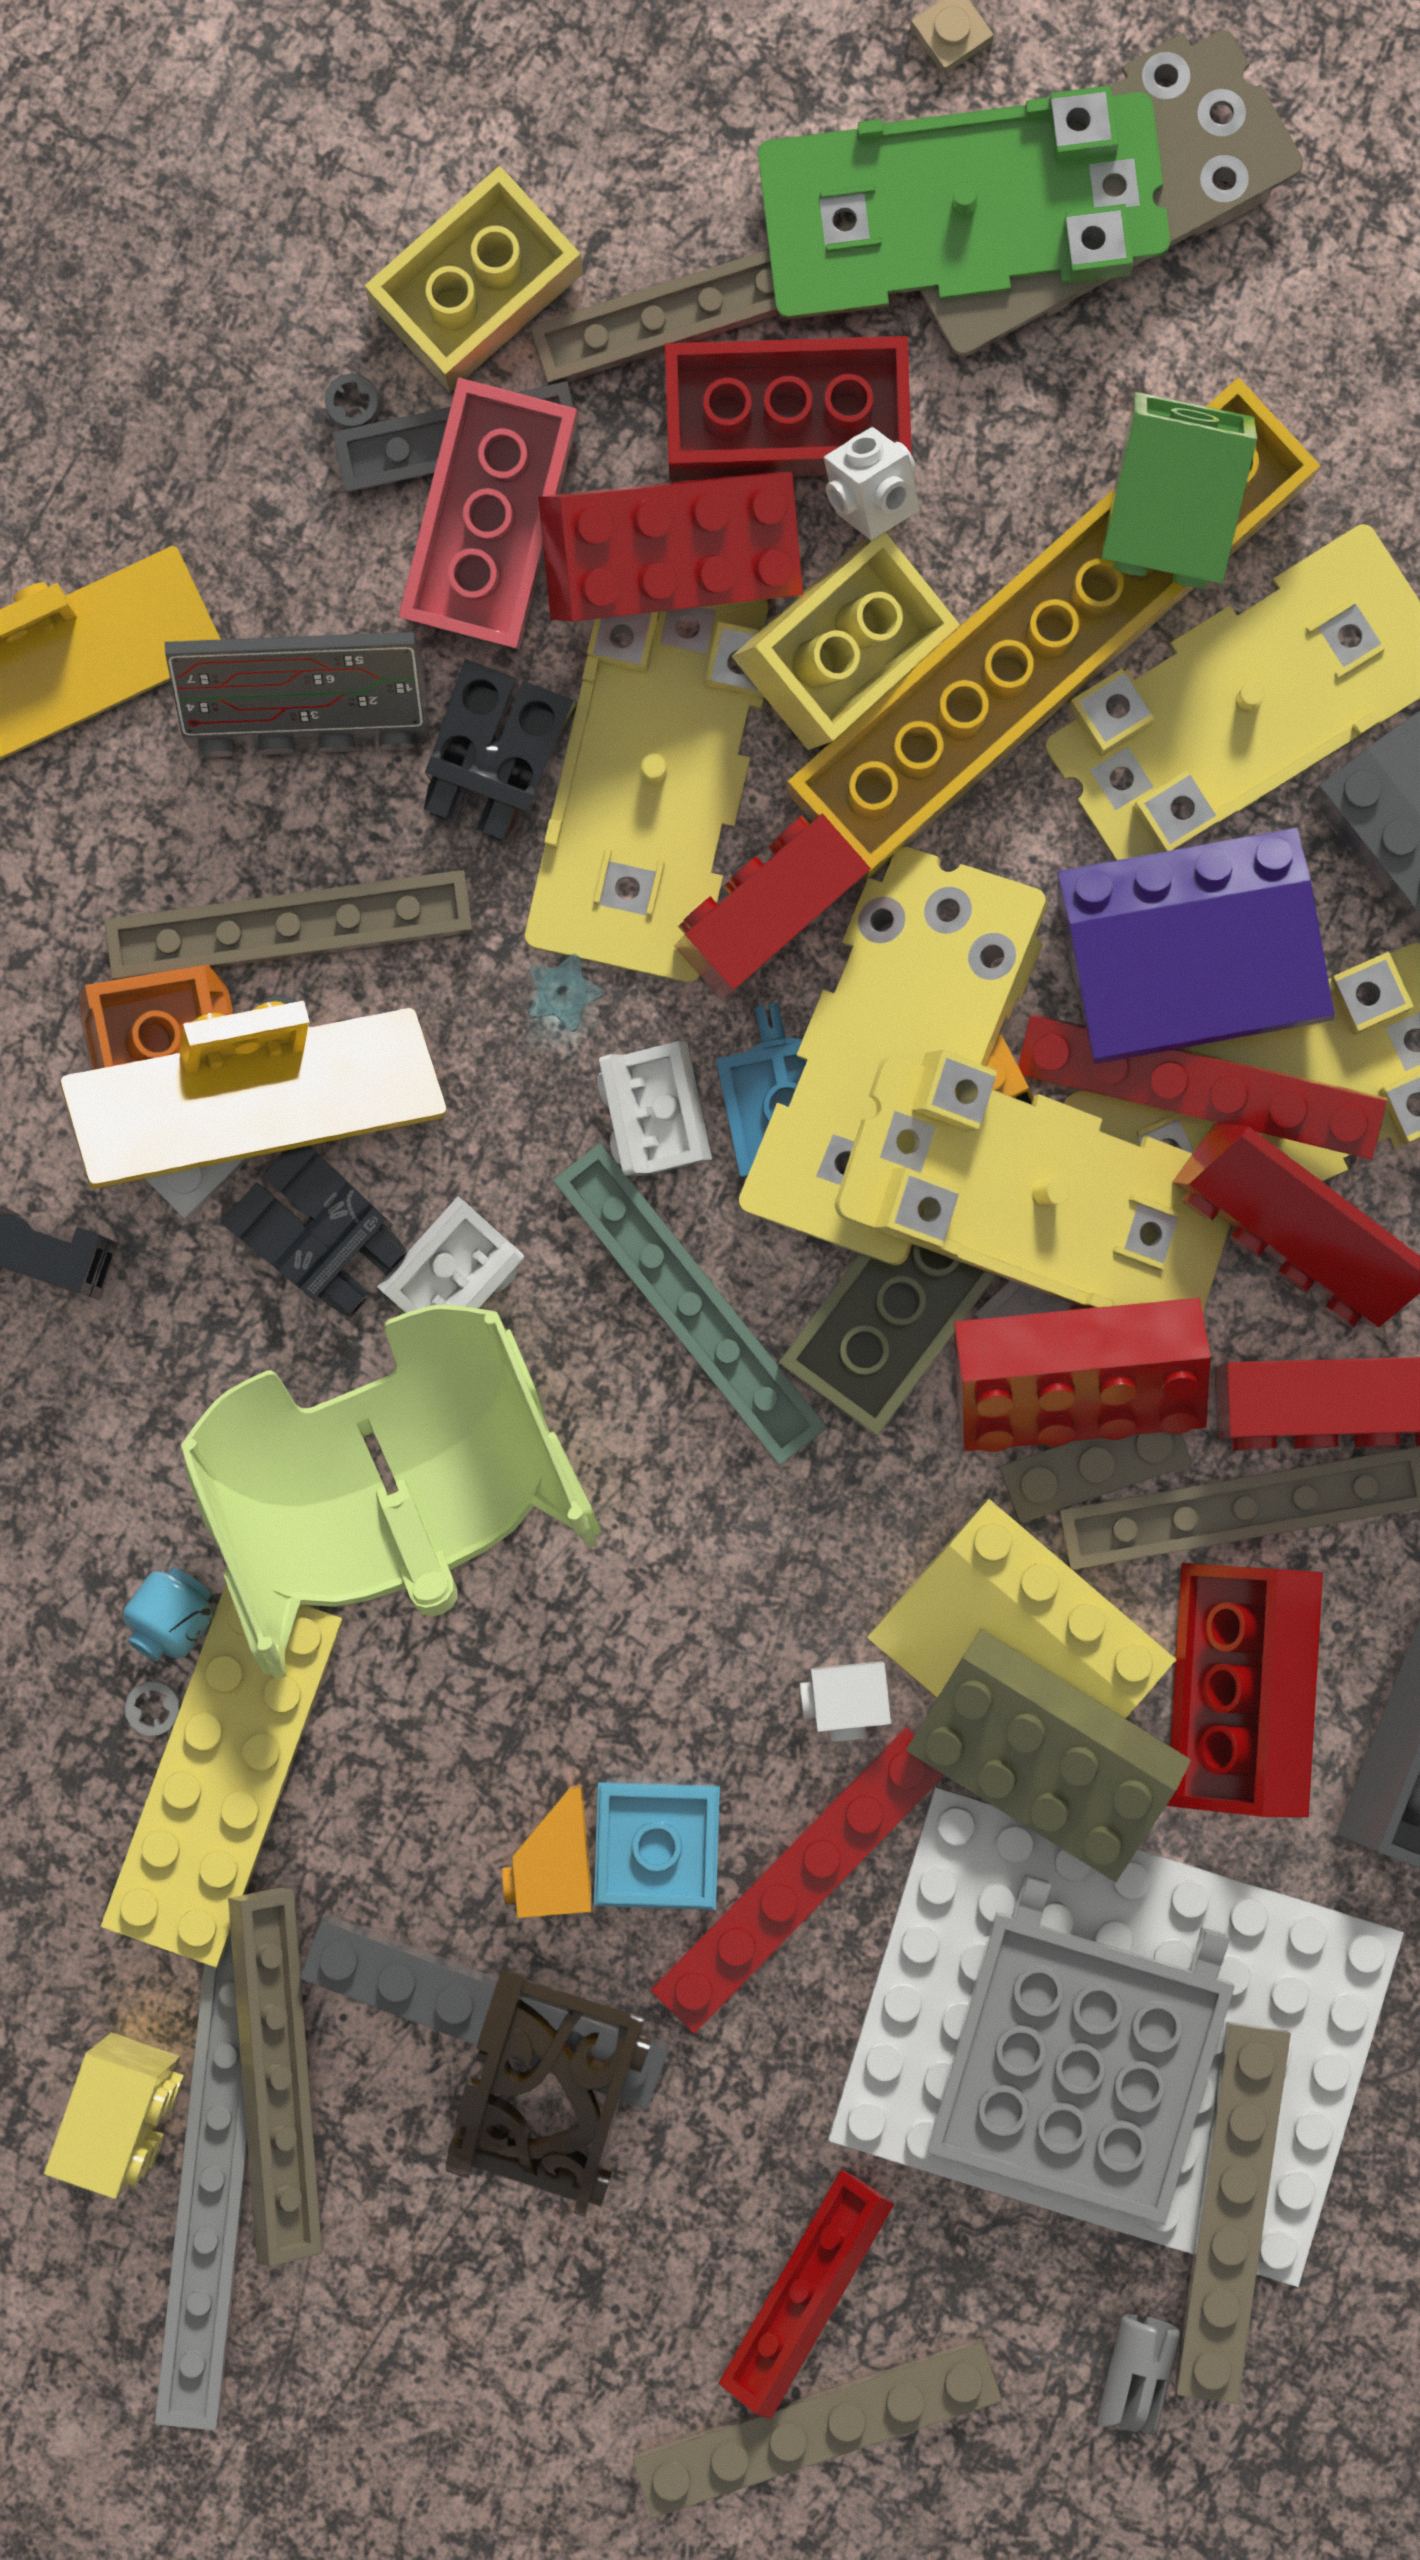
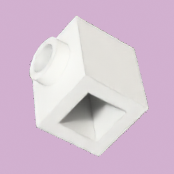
[800,1661,891,1742]

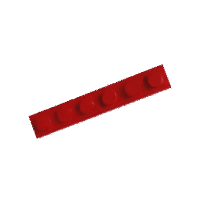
[1018,1013,1388,1160]
[651,1726,945,2034]

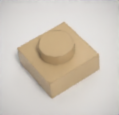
[910,0,994,76]

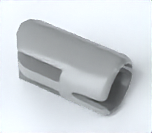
[1097,2314,1181,2436]

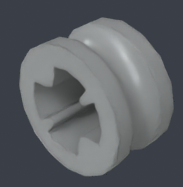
[125,1680,182,1736]

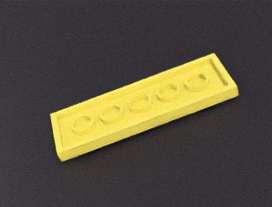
[100,1583,344,1968]

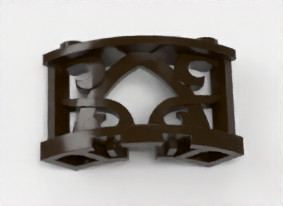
[446,1969,652,2217]

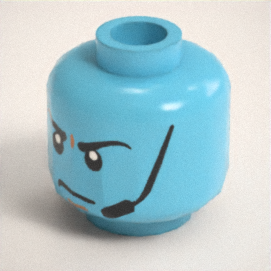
[122,1567,214,1662]

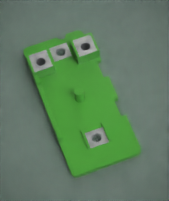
[758,85,1170,319]

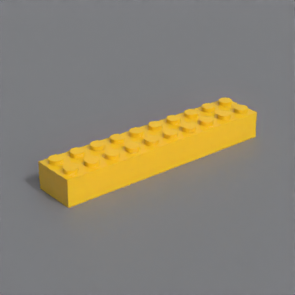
[786,377,1321,881]

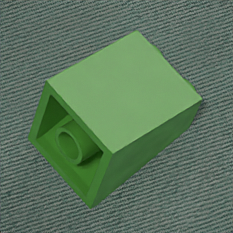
[1102,392,1257,588]

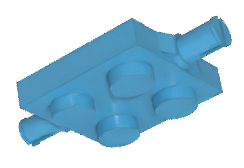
[716,1003,850,1179]

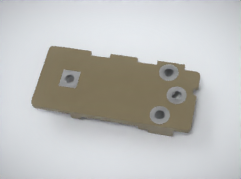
[919,30,1303,356]

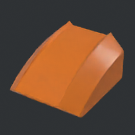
[79,965,234,1071]

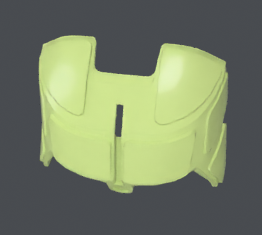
[181,1304,602,1680]

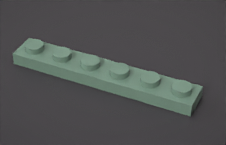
[553,1143,828,1466]

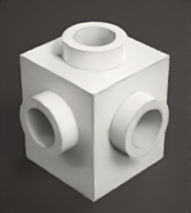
[824,427,920,541]

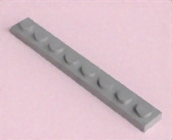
[155,1935,248,2431]

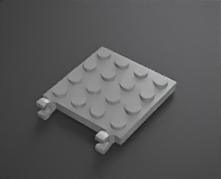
[926,1874,1235,2225]

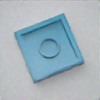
[594,1782,720,1910]

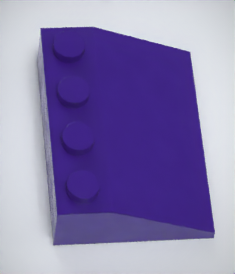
[1057,828,1335,1064]

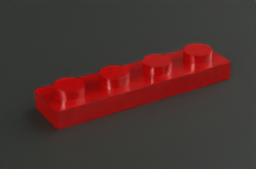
[718,2169,895,2420]

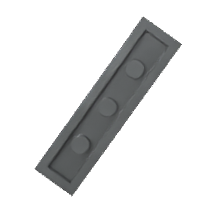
[332,381,580,493]

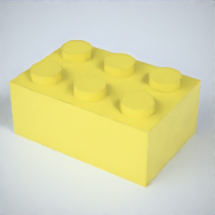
[364,165,583,393]
[731,532,960,750]
[44,2032,185,2199]

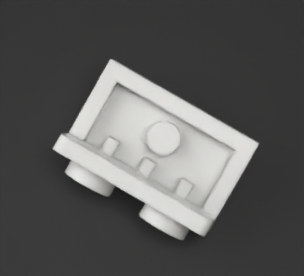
[598,1041,712,1176]
[377,1197,524,1313]

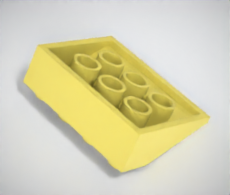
[867,1499,1177,1718]

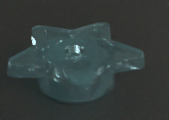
[528,953,604,1032]

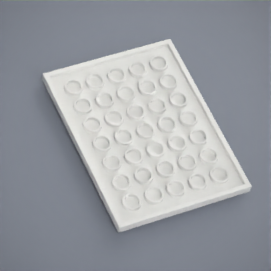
[828,1786,1404,2287]

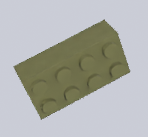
[778,1244,997,1437]
[905,1629,1191,1883]

